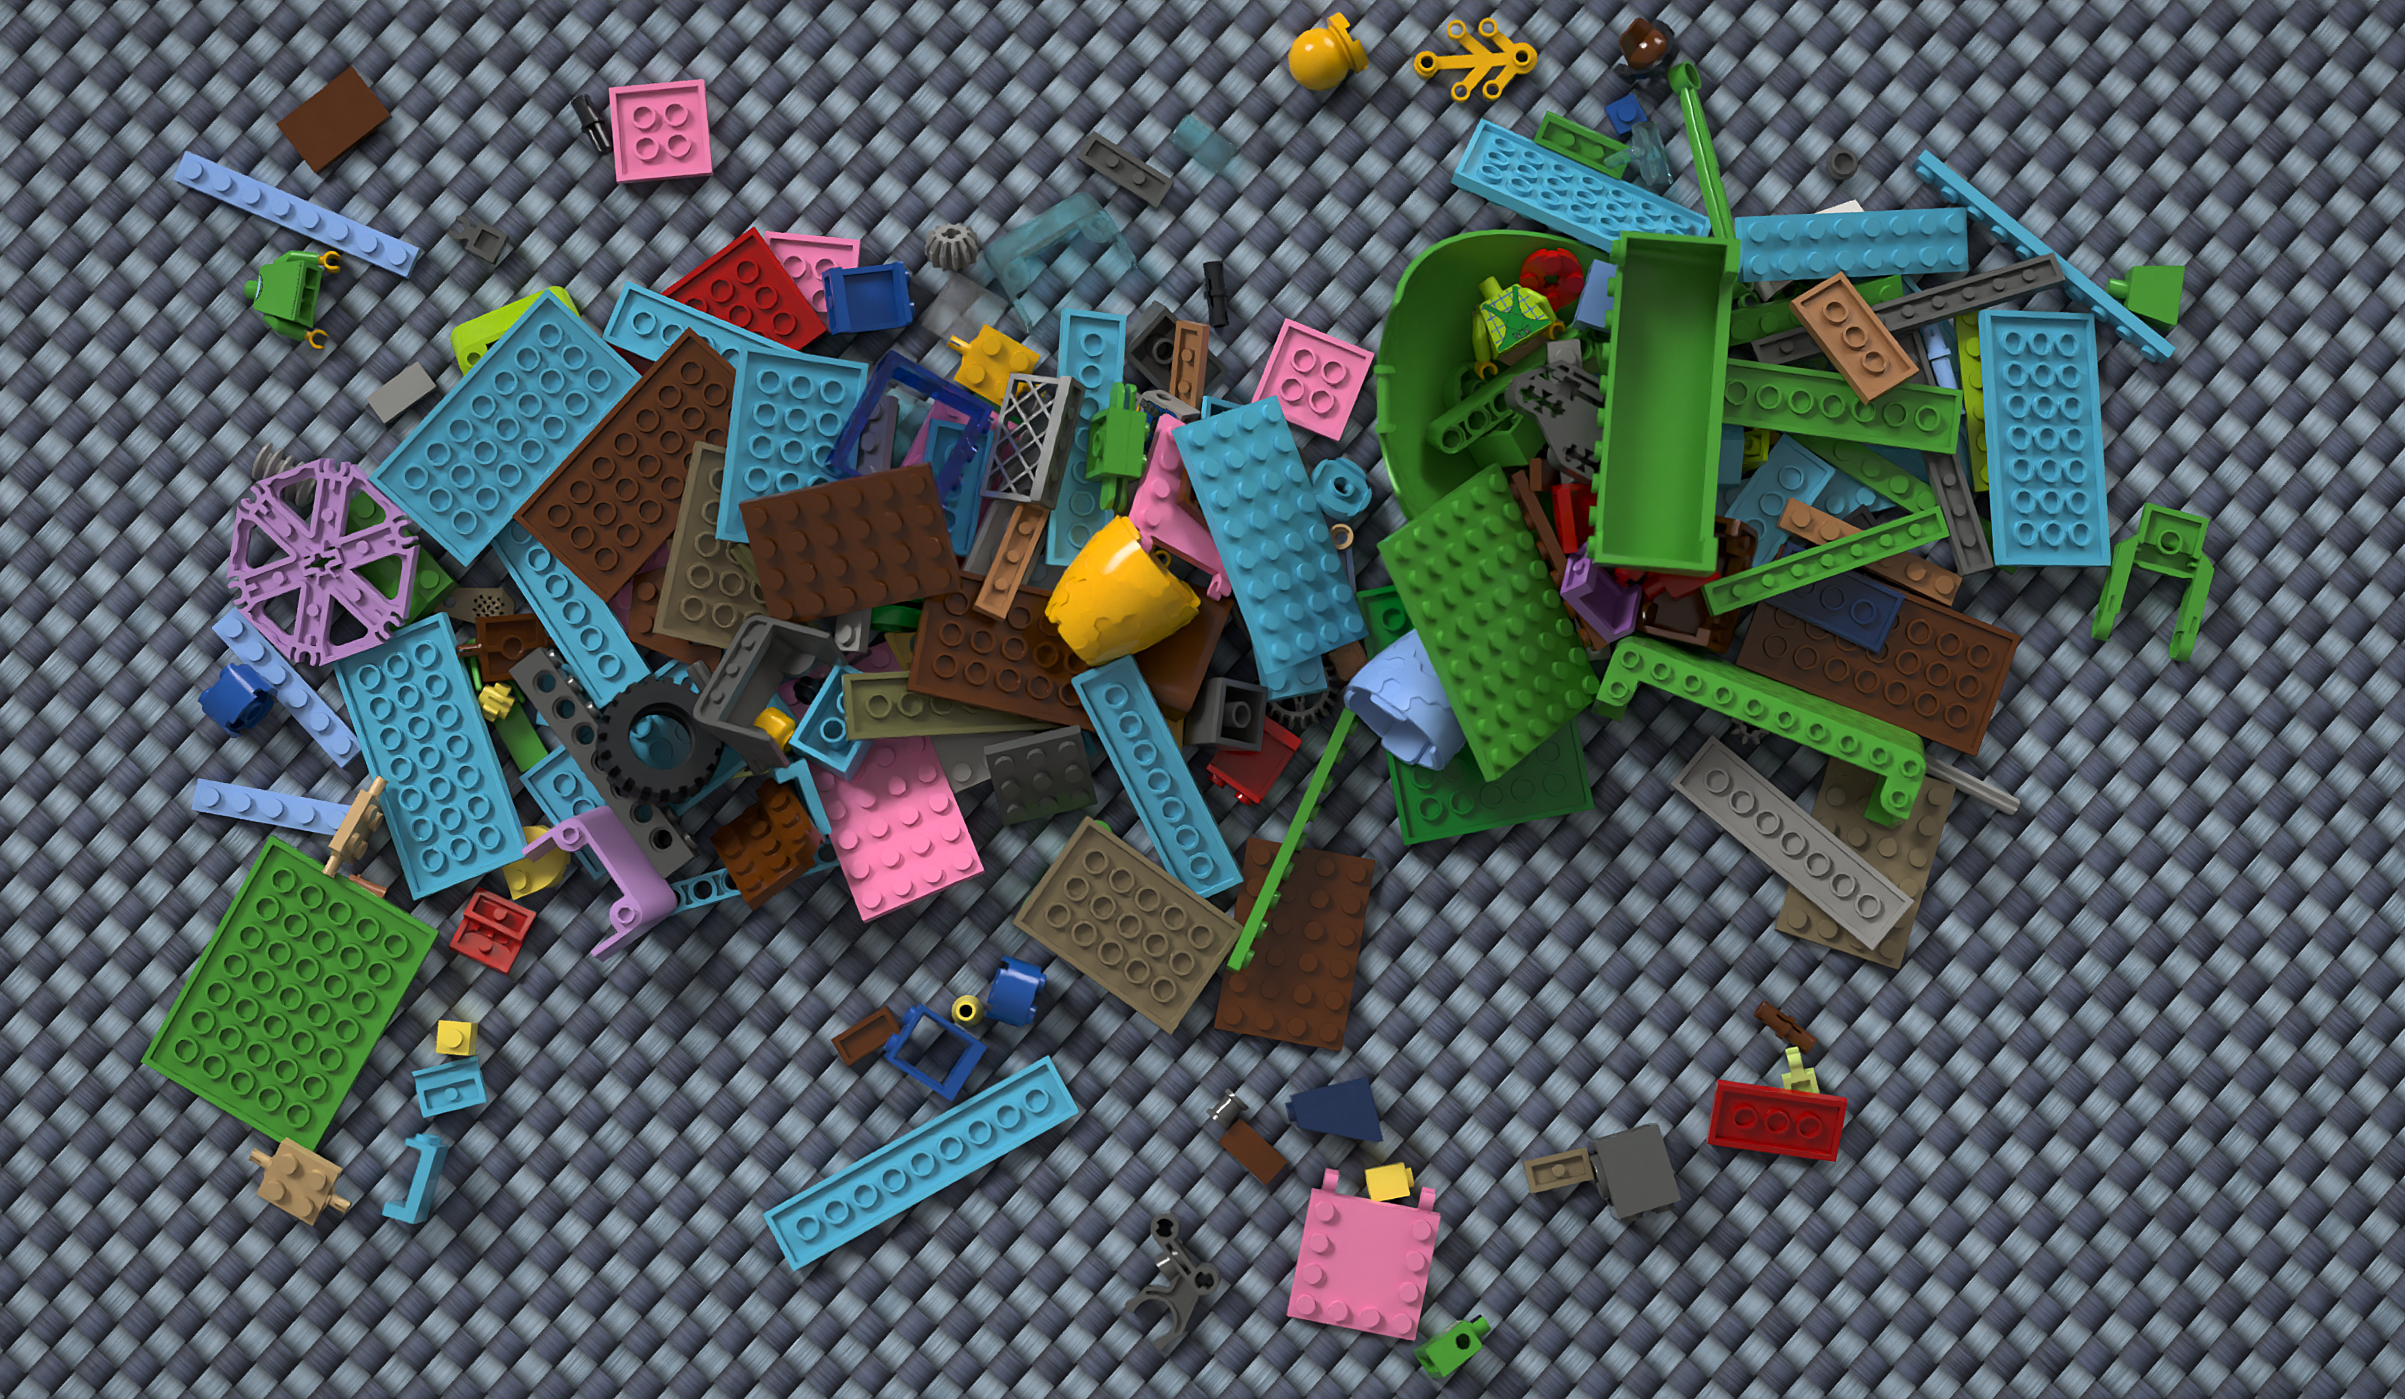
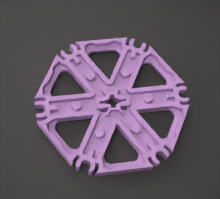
[226,458,420,666]

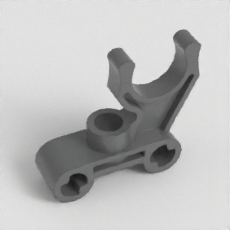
[1125,1210,1221,1350]

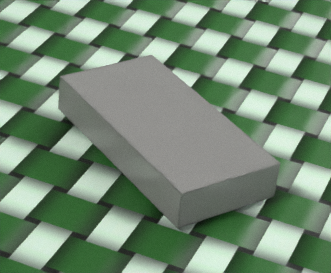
[366,361,438,425]

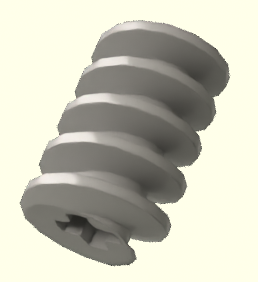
[252,441,317,508]

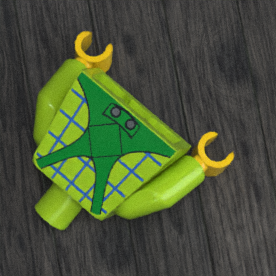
[1472,276,1566,379]

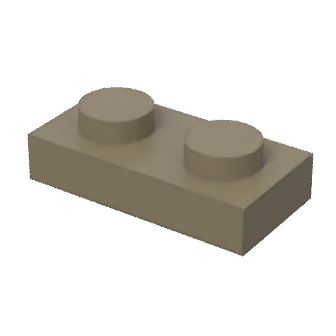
[1522,1147,1594,1194]

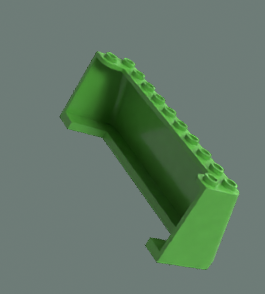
[1586,230,1741,578]
[1590,626,1926,829]

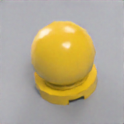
[1288,12,1369,92]

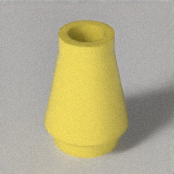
[952,995,984,1027]

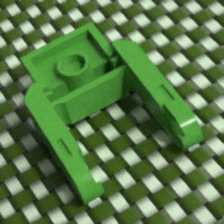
[2091,502,2215,663]

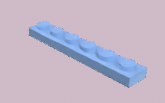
[212,606,362,769]

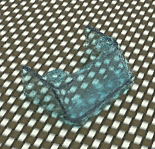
[984,192,1137,333]

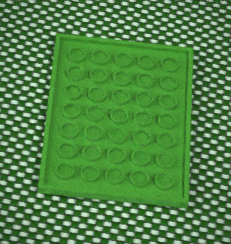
[1377,463,1600,782]
[141,835,441,1153]

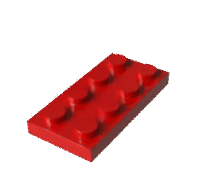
[1706,1079,1848,1162]

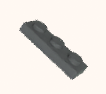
[1077,131,1174,210]

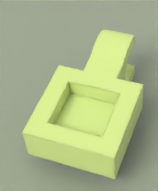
[1781,1046,1820,1094]

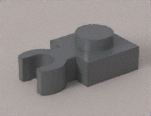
[448,216,510,265]

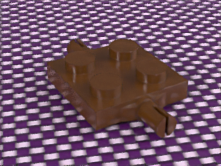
[456,613,559,682]

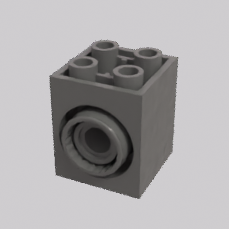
[1588,1123,1681,1223]

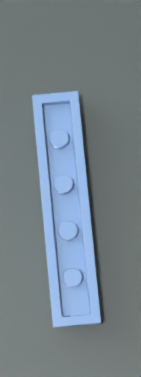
[191,778,351,836]

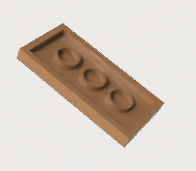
[1788,271,1920,406]

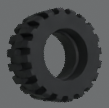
[595,677,725,807]

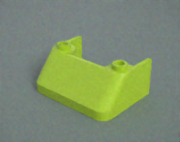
[450,286,581,376]

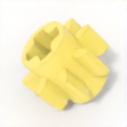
[478,681,516,722]

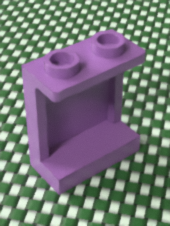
[1560,542,1643,643]

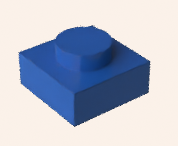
[1604,93,1648,138]

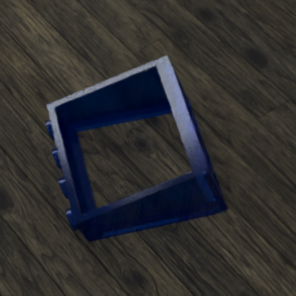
[820,349,994,513]

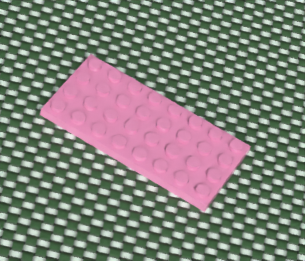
[777,641,985,923]

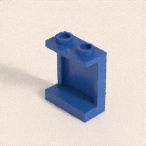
[821,261,915,336]

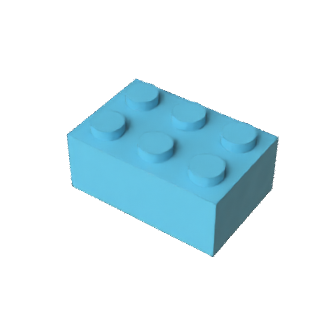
[788,664,875,783]

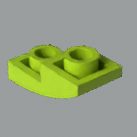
[1742,429,1770,472]

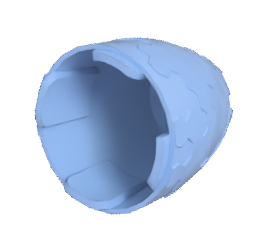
[1344,629,1467,771]

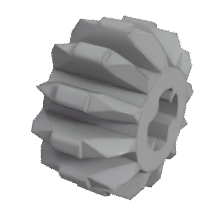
[925,223,980,271]

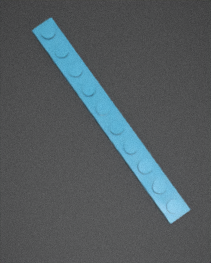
[1912,149,2176,364]

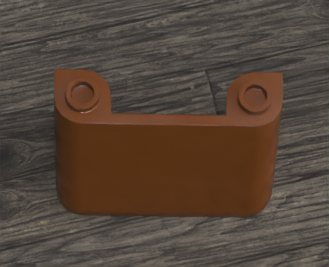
[1635,515,1758,655]
[1133,579,1234,723]

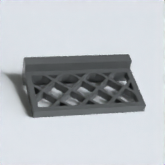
[979,372,1086,510]

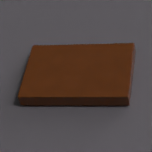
[276,66,392,175]

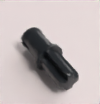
[571,94,614,157]

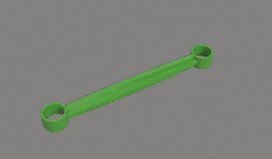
[1667,60,1754,299]

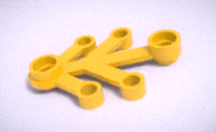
[1413,18,1537,103]

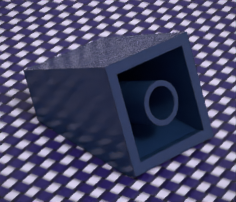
[1285,1076,1383,1142]

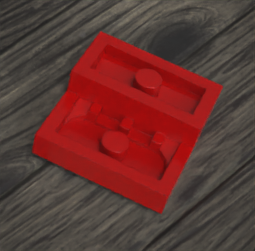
[449,886,537,977]

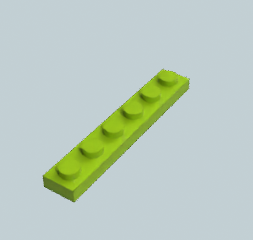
[1953,308,1989,493]

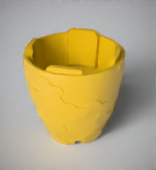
[1045,515,1201,667]

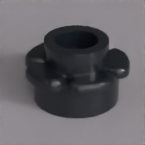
[793,676,822,705]

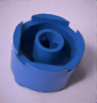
[198,663,278,738]
[984,954,1047,1028]

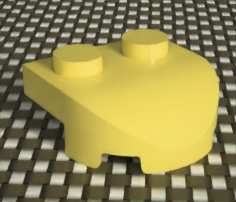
[502,825,571,900]

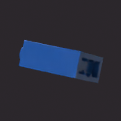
[883,1002,987,1102]

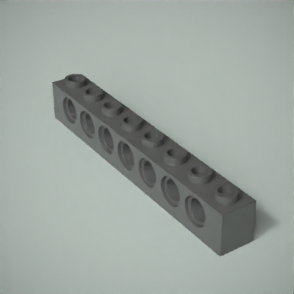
[508,647,700,879]

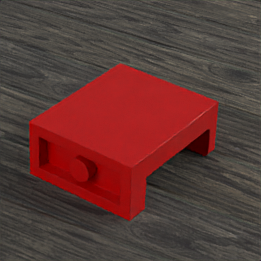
[1551,481,1597,554]
[1205,715,1303,807]

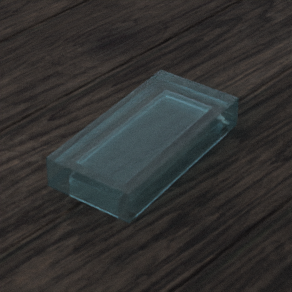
[1168,113,1239,177]

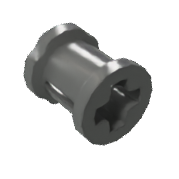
[1206,1088,1249,1131]

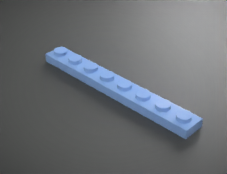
[173,151,422,279]

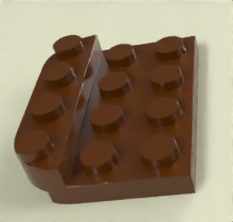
[710,777,825,911]

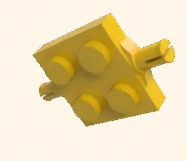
[946,323,1047,407]

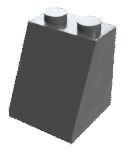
[1183,678,1268,752]

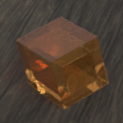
[1327,640,1369,685]

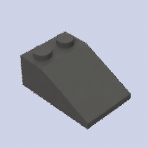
[1124,300,1230,396]

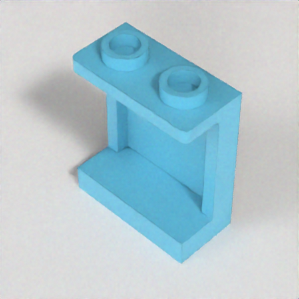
[768,754,832,840]
[382,1133,449,1224]

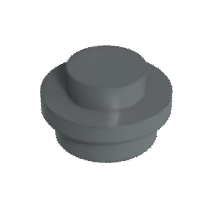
[1826,148,1858,180]

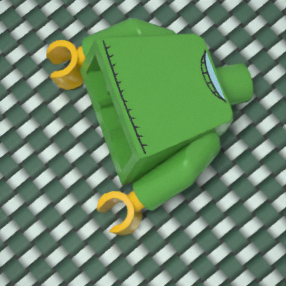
[244,250,341,350]

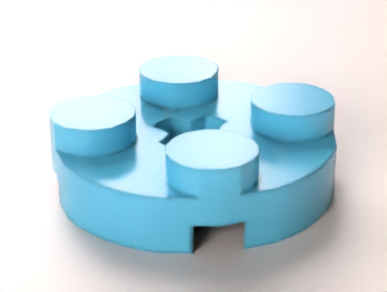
[1309,457,1372,522]

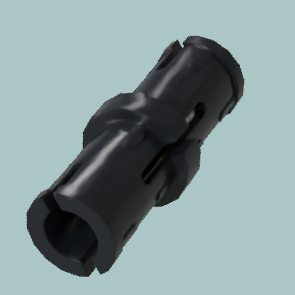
[1203,261,1229,328]

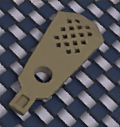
[434,588,516,624]

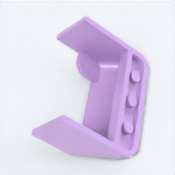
[521,806,677,962]

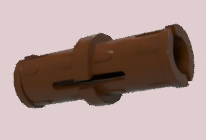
[1753,999,1817,1055]

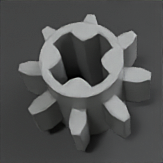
[1730,717,1770,746]

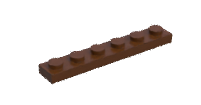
[1508,470,1608,652]

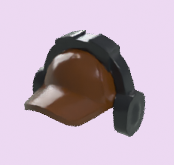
[1613,17,1680,85]

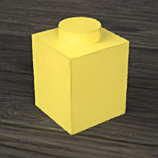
[436,1020,478,1056]
[1364,1162,1414,1202]

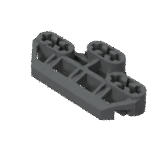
[1504,359,1605,485]

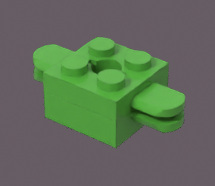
[1084,382,1150,513]

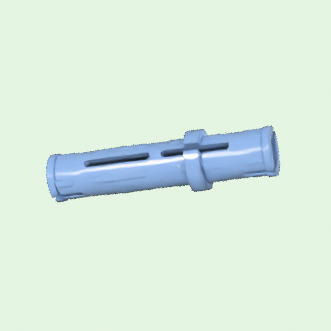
[1920,322,1966,415]

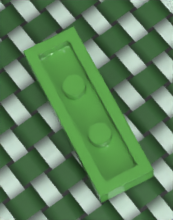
[1533,110,1634,180]

